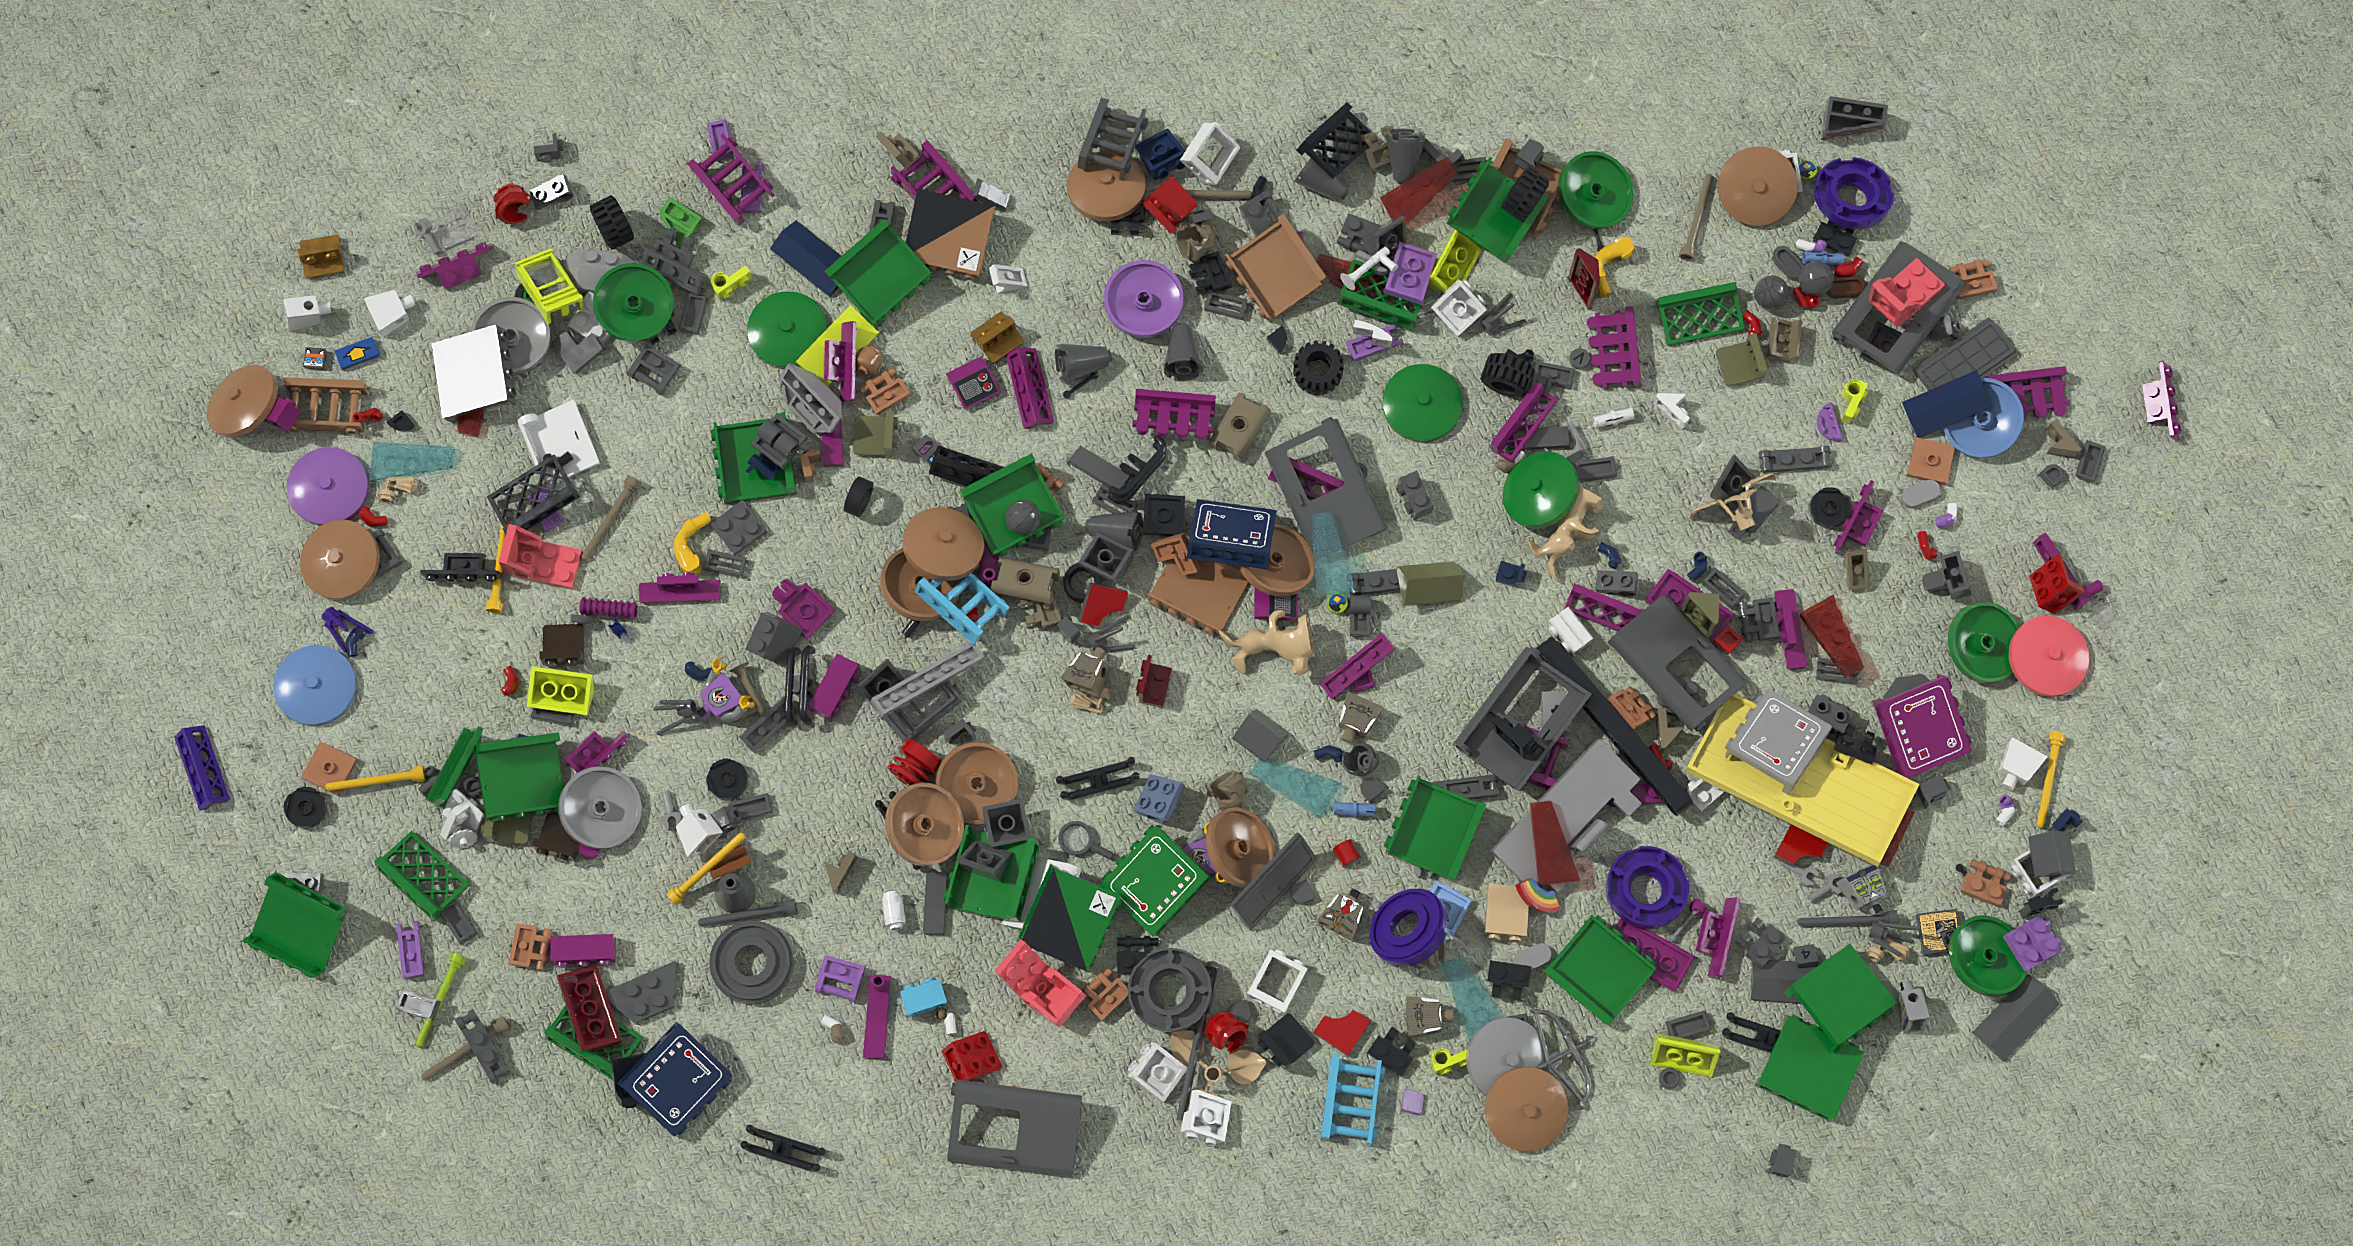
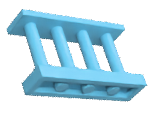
[914,573,1010,645]
[1321,1054,1385,1146]

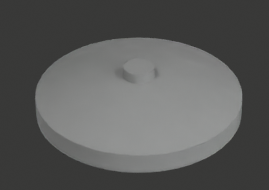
[470,297,551,375]
[559,766,642,849]
[1466,1018,1548,1096]

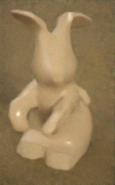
[1528,486,1604,581]
[1219,610,1315,676]

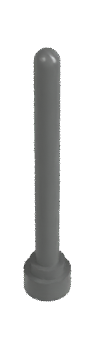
[698,898,797,926]
[1797,910,1898,926]

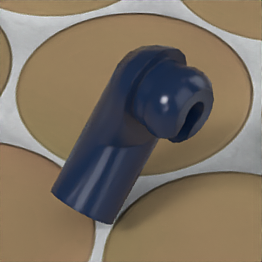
[1597,542,1622,569]
[1687,551,1707,582]
[346,627,366,657]
[684,661,712,681]
[1313,745,1344,763]

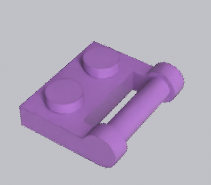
[815,955,865,1003]

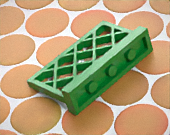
[1337,259,1421,330]
[1656,282,1745,346]
[425,726,484,809]
[374,831,470,922]
[544,1005,643,1080]

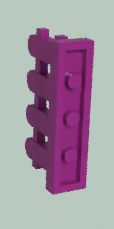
[1587,306,1642,390]
[1985,366,2070,419]
[1132,389,1216,440]

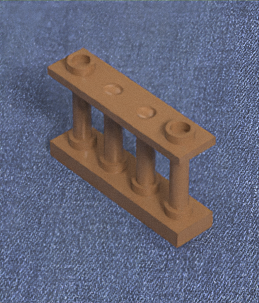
[284,377,368,435]

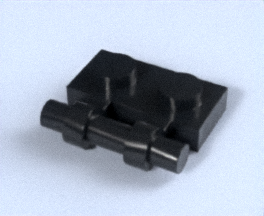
[1117,936,1159,974]

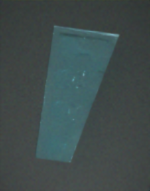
[369,442,455,483]
[1311,512,1357,595]
[1250,758,1341,818]
[1442,956,1502,1042]

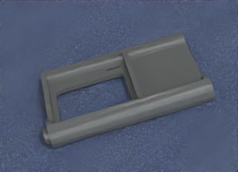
[1832,241,1965,374]
[1265,417,1388,562]
[1608,594,1749,732]
[1453,647,1591,791]
[947,1079,1083,1178]

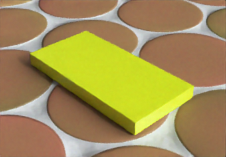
[796,305,879,386]

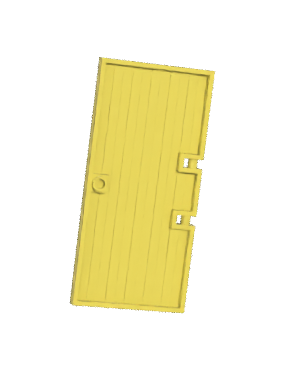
[1685,694,1920,867]

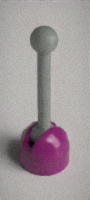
[1669,898,1708,943]

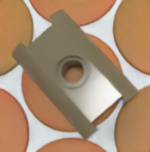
[1208,392,1271,461]
[991,557,1060,604]

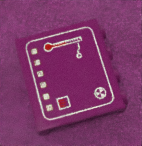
[1872,674,1972,778]

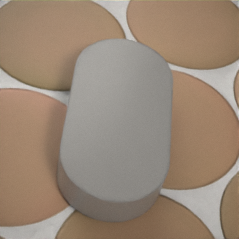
[1901,480,1940,508]
[1512,943,1551,971]

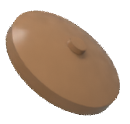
[1718,146,1798,226]
[1067,151,1146,221]
[207,365,278,438]
[903,508,984,581]
[300,520,380,600]
[1239,523,1315,597]
[880,548,961,621]
[935,742,1018,824]
[885,783,964,866]
[1206,807,1276,888]
[1484,1066,1568,1151]

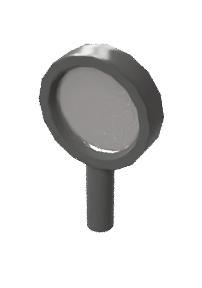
[1058,821,1114,860]

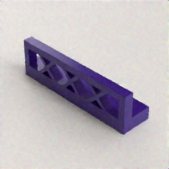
[174,725,230,811]

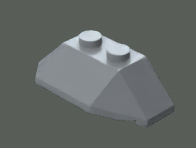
[563,248,637,292]
[779,363,842,433]

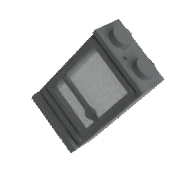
[878,681,962,744]

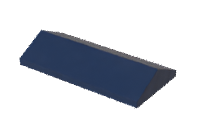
[770,220,841,297]
[1902,370,1993,438]

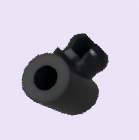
[1253,176,1267,206]
[1505,349,1535,364]
[543,451,574,469]
[902,620,920,638]

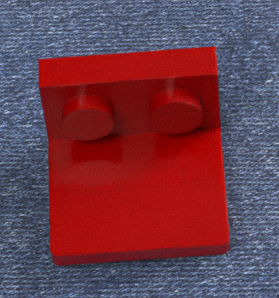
[1143,176,1198,234]
[2029,554,2085,614]
[941,1031,1002,1082]

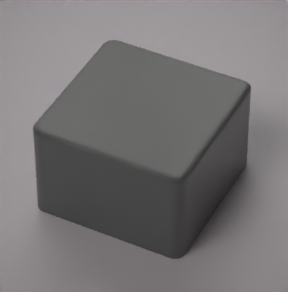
[1056,616,1081,644]

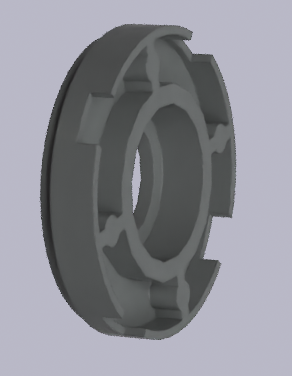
[709,921,794,1005]
[1128,948,1212,1032]

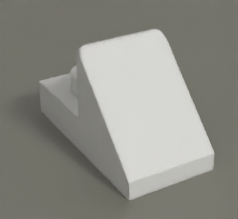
[989,264,1027,293]
[1654,393,1690,429]

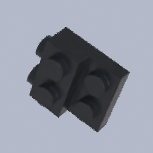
[1492,715,1538,759]

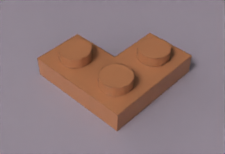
[1150,533,1201,576]

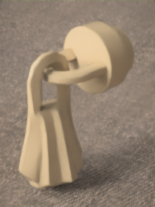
[378,477,418,503]
[1070,687,1111,713]
[1867,938,1910,963]

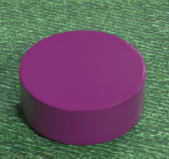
[579,844,600,859]

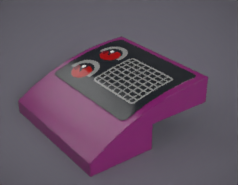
[946,356,1000,410]
[1254,587,1298,623]

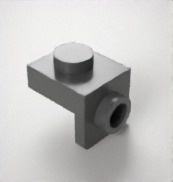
[534,133,563,162]
[1929,315,1961,341]
[943,719,976,744]

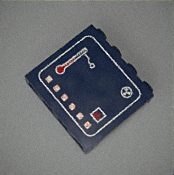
[1187,499,1277,570]
[618,1022,733,1137]

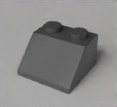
[1078,532,1133,582]
[745,611,803,665]

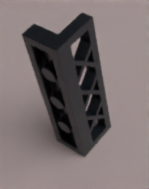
[928,445,1004,486]

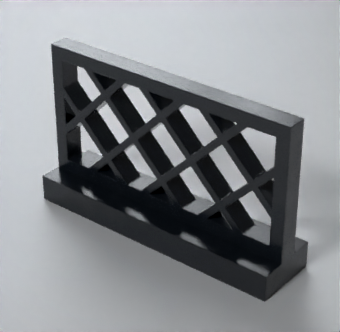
[1296,102,1372,179]
[487,454,580,534]

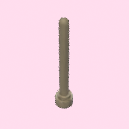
[1679,174,1713,261]
[1159,185,1253,199]
[581,475,642,561]
[421,1016,512,1081]

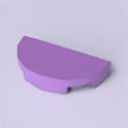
[1816,402,1843,441]

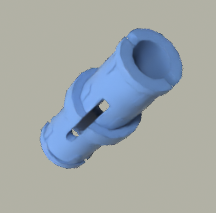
[1802,251,1844,266]
[1334,801,1376,817]

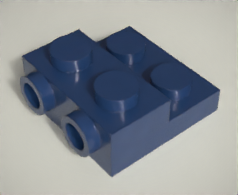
[1135,128,1185,180]

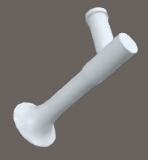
[1340,246,1398,290]

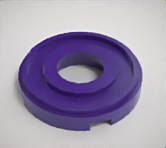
[1814,157,1894,229]
[1605,846,1690,929]
[1370,888,1449,967]

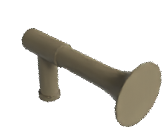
[729,662,766,722]

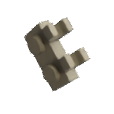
[1363,125,1394,169]
[1019,589,1062,629]

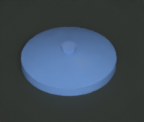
[1943,378,2024,458]
[273,645,357,726]

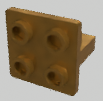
[297,235,345,279]
[970,312,1024,364]

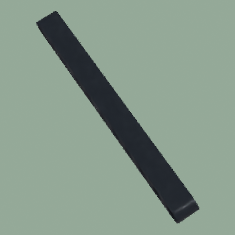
[1535,636,1694,816]

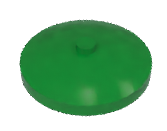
[1558,151,1633,229]
[593,263,673,342]
[747,291,827,369]
[1382,364,1463,442]
[1502,451,1580,529]
[1948,602,2020,683]
[1949,915,2027,997]

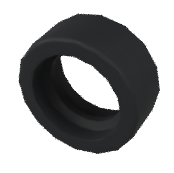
[844,476,874,517]
[1063,563,1102,603]

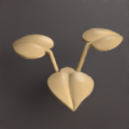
[1689,473,1776,531]
[1170,1030,1266,1111]

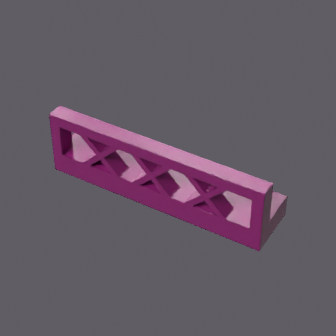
[1006,347,1054,429]
[1491,381,1558,463]
[1268,457,1344,499]
[1564,583,1643,632]

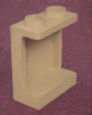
[1484,884,1529,942]

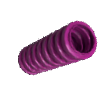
[579,597,637,620]

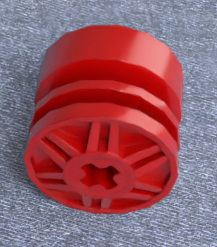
[887,738,941,786]

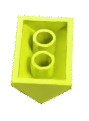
[1428,230,1482,294]
[527,666,594,715]
[1650,1033,1720,1077]

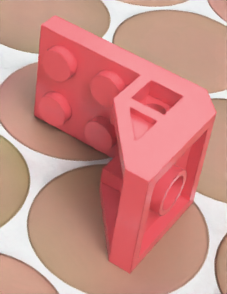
[1868,258,1945,327]
[499,524,583,590]
[994,940,1086,1028]

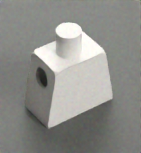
[364,290,416,337]
[283,295,331,331]
[1999,737,2047,790]
[676,804,723,857]

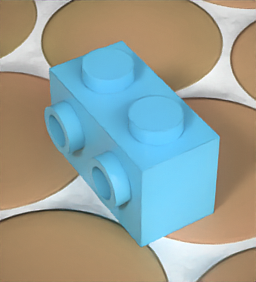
[900,977,948,1018]

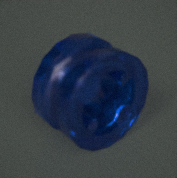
[608,619,627,640]

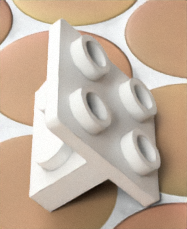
[440,789,484,840]

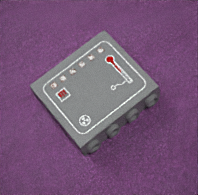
[1725,689,1832,795]

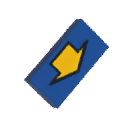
[335,337,380,370]

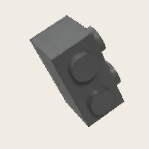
[1396,470,1433,520]
[1807,694,1854,737]

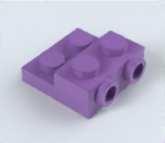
[2003,915,2062,972]

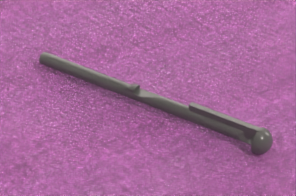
[1176,961,1221,1121]

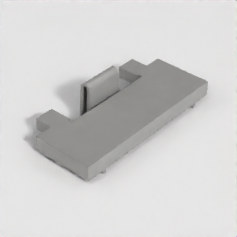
[1490,739,1642,892]

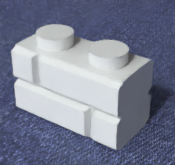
[1548,607,1594,656]

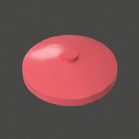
[2009,616,2089,697]

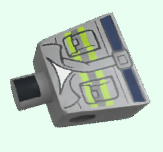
[1836,864,1887,916]
[1897,980,1930,1034]

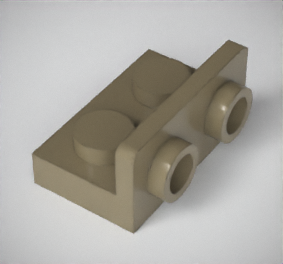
[876,131,920,170]

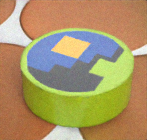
[1799,160,1817,181]
[1327,593,1348,615]

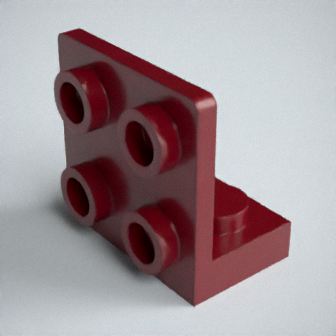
[1136,655,1172,708]

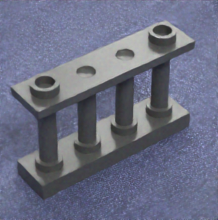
[1078,97,1148,180]

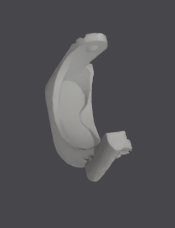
[1543,421,1587,464]

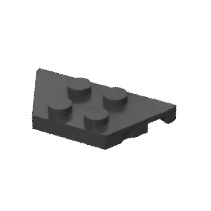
[606,961,677,1024]

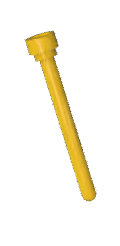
[486,519,509,614]
[2037,731,2066,828]
[325,765,425,791]
[667,833,745,905]

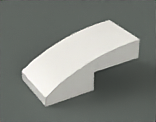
[1353,320,1392,348]

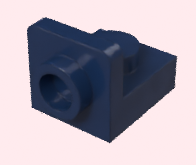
[746,453,780,480]
[1495,561,1527,588]
[2048,808,2083,832]

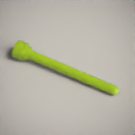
[415,952,467,1048]

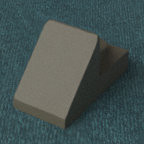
[2047,419,2082,458]
[1843,549,1869,591]
[1655,708,1684,753]
[824,851,857,894]

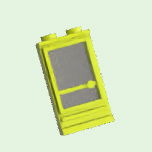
[515,249,584,324]

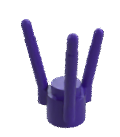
[321,607,373,653]

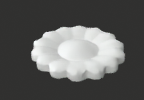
[449,829,478,849]

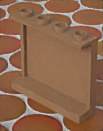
[1492,138,1562,239]
[1225,214,1330,322]

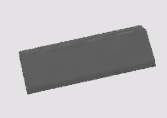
[1751,960,1821,1004]
[1972,975,2060,1062]

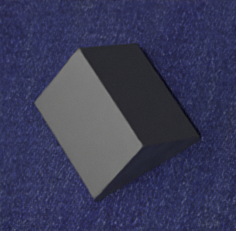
[1361,216,1406,258]
[1710,455,1756,510]
[857,659,904,712]
[1232,709,1289,763]
[982,799,1031,847]
[2028,830,2076,878]
[957,840,1013,882]

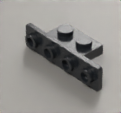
[420,553,503,582]

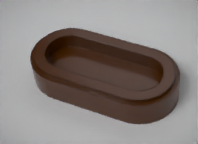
[1826,276,1866,299]

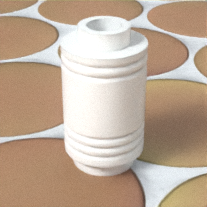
[882,891,906,931]

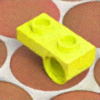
[711,265,752,300]
[1842,380,1868,424]
[1431,1048,1467,1075]

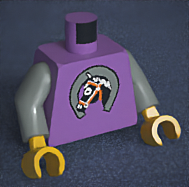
[697,658,755,722]
[1182,822,1229,887]

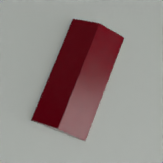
[1568,248,1600,310]
[556,965,622,1052]

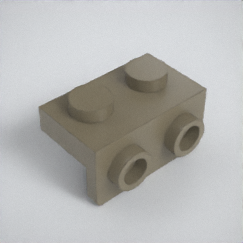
[1768,317,1802,362]

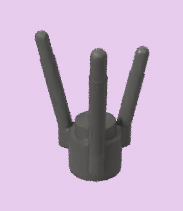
[1480,292,1526,336]
[1088,615,1135,651]
[653,699,697,735]
[1869,920,1921,957]

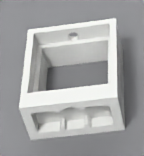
[1180,122,1241,185]
[2009,850,2078,898]
[1247,950,1307,1016]

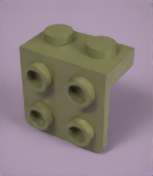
[1716,333,1769,386]
[853,410,898,456]
[481,807,532,845]

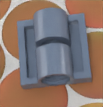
[1133,774,1185,824]

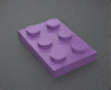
[1384,242,1437,305]

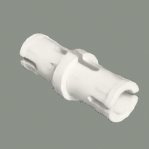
[1592,407,1634,429]

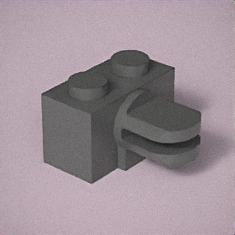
[1922,551,1972,600]

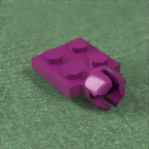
[772,578,835,640]

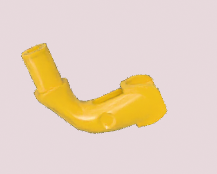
[1595,237,1634,298]
[673,512,712,575]

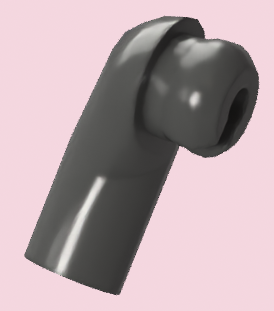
[418,765,439,797]

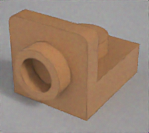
[800,450,821,483]

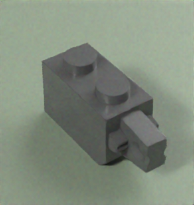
[1728,486,1780,540]

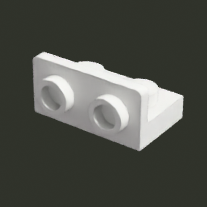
[1686,779,1725,813]

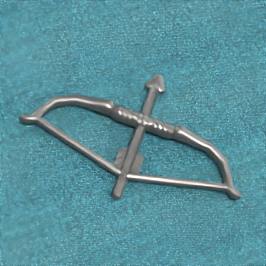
[1529,1007,1596,1110]

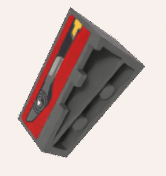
[1821,96,1888,139]

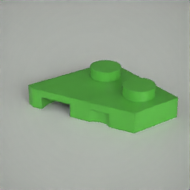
[659,197,703,248]

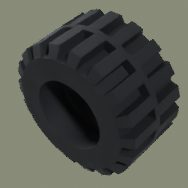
[1501,167,1549,222]
[590,195,634,250]
[1293,340,1344,395]
[1480,353,1535,397]

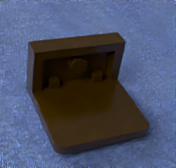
[540,624,584,667]
[532,812,579,862]

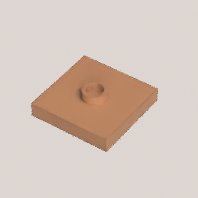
[1907,437,1955,485]
[301,742,358,796]

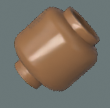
[855,346,883,376]

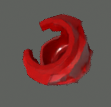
[493,183,530,225]
[1204,1011,1249,1054]

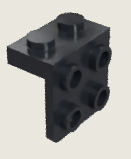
[1257,1013,1314,1070]
[612,1053,646,1108]

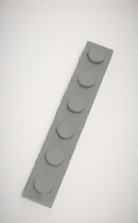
[871,643,984,718]

